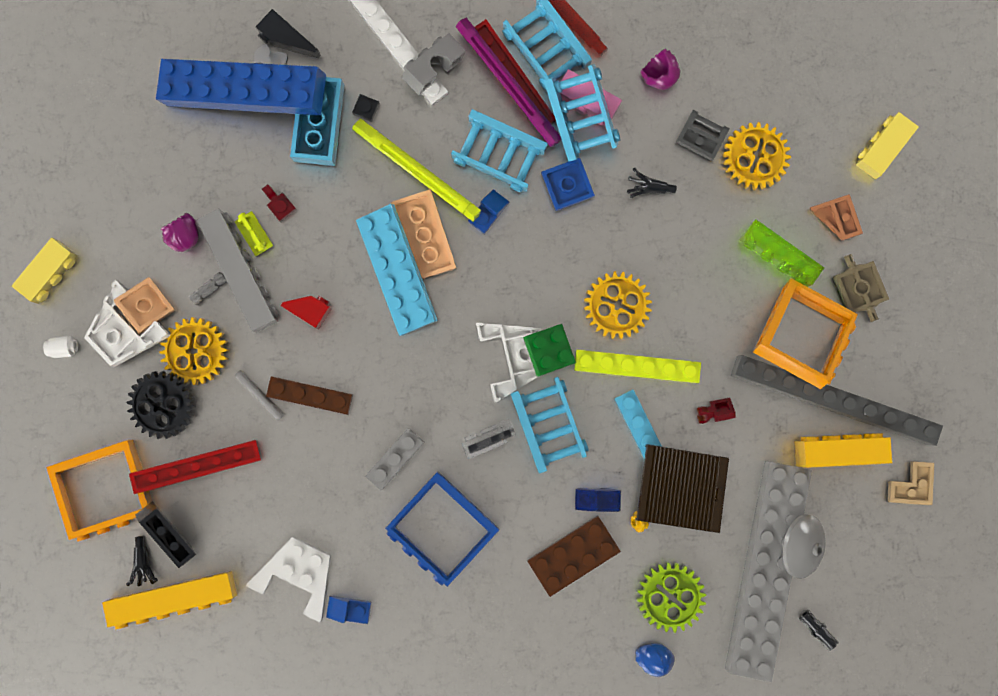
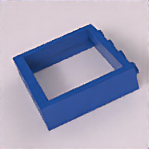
[385,472,499,587]

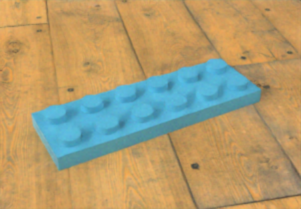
[356,204,438,336]

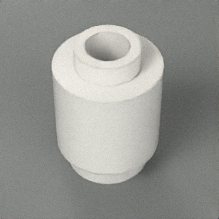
[43,336,78,359]

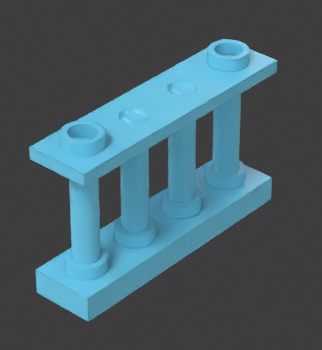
[502,0,592,90]
[544,64,621,162]
[451,109,548,192]
[510,377,589,474]

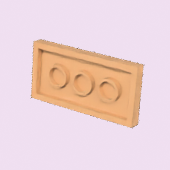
[391,189,457,279]

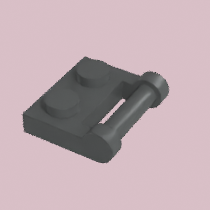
[676,110,730,161]

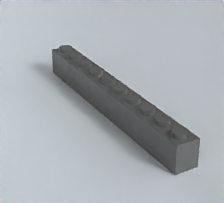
[731,355,943,446]

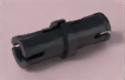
[799,610,839,651]

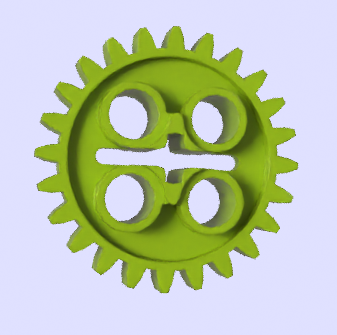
[637,562,706,633]

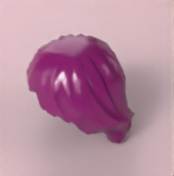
[641,49,681,90]
[161,213,199,252]

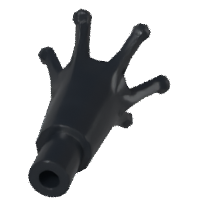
[627,168,677,198]
[126,536,158,586]

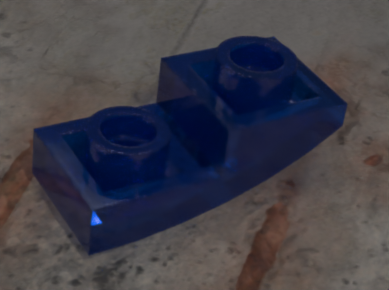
[575,488,621,512]

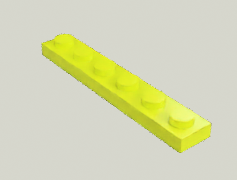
[574,350,701,383]

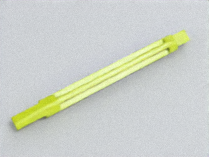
[352,118,481,222]

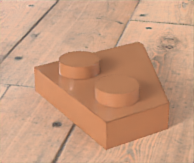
[810,194,863,241]

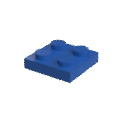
[541,157,595,211]

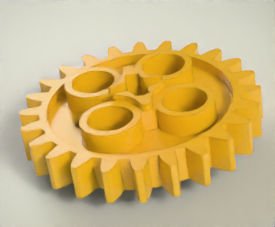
[722,122,791,190]
[584,271,652,339]
[159,317,229,385]

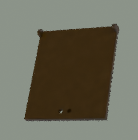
[635,444,729,533]

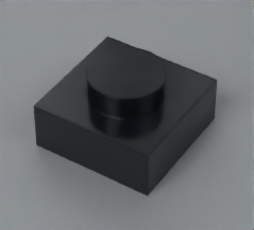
[352,94,380,122]

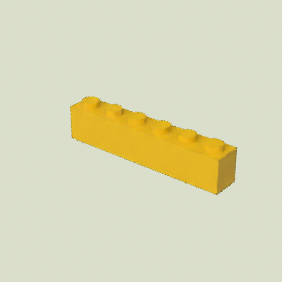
[102,571,237,629]

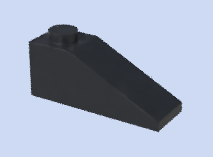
[256,9,321,58]

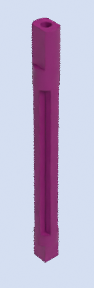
[456,17,562,147]

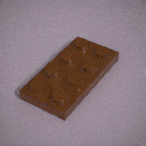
[527,515,621,597]

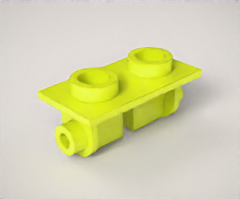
[234,211,273,256]

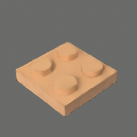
[114,277,174,335]

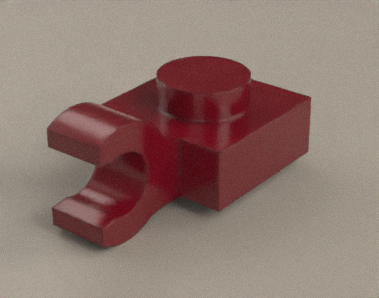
[262,184,297,222]
[697,398,736,424]

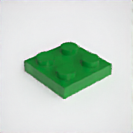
[523,324,576,377]

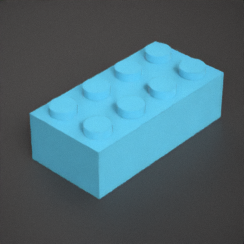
[290,77,345,166]

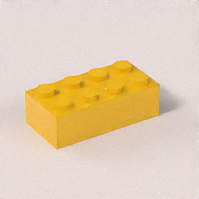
[794,433,892,468]

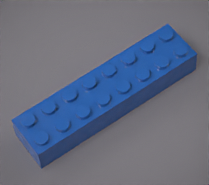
[156,59,326,115]

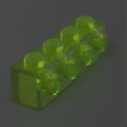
[739,219,825,287]

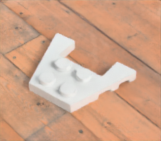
[84,280,170,367]
[476,323,542,403]
[246,537,331,622]

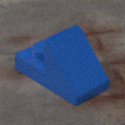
[468,189,510,235]
[326,596,371,624]

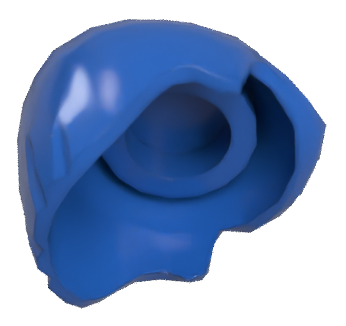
[635,643,675,677]

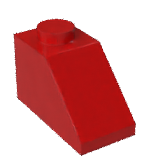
[280,296,332,330]

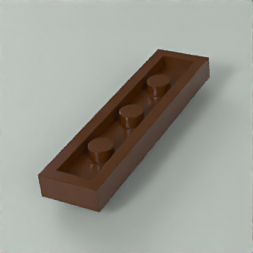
[266,376,353,415]

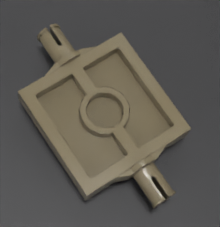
[833,254,889,322]

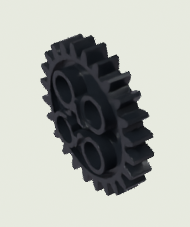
[126,371,196,439]

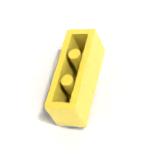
[856,112,919,180]
[12,237,78,304]

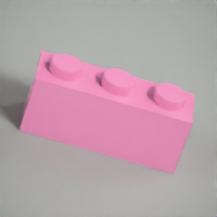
[560,69,622,126]

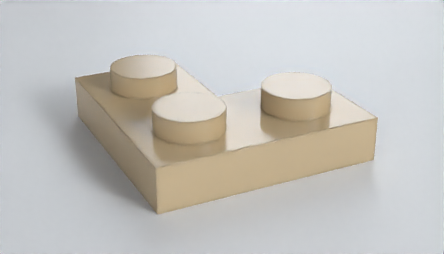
[888,461,934,505]

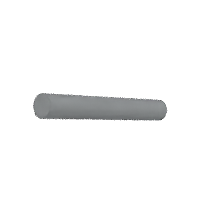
[235,370,284,420]

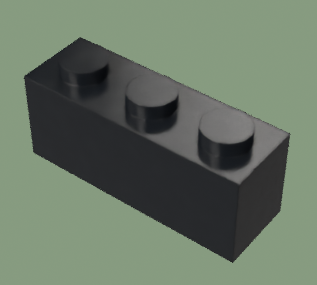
[135,501,196,568]

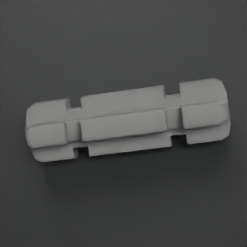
[189,272,227,305]

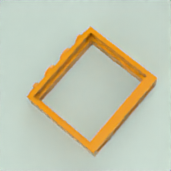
[753,278,858,389]
[46,440,153,542]

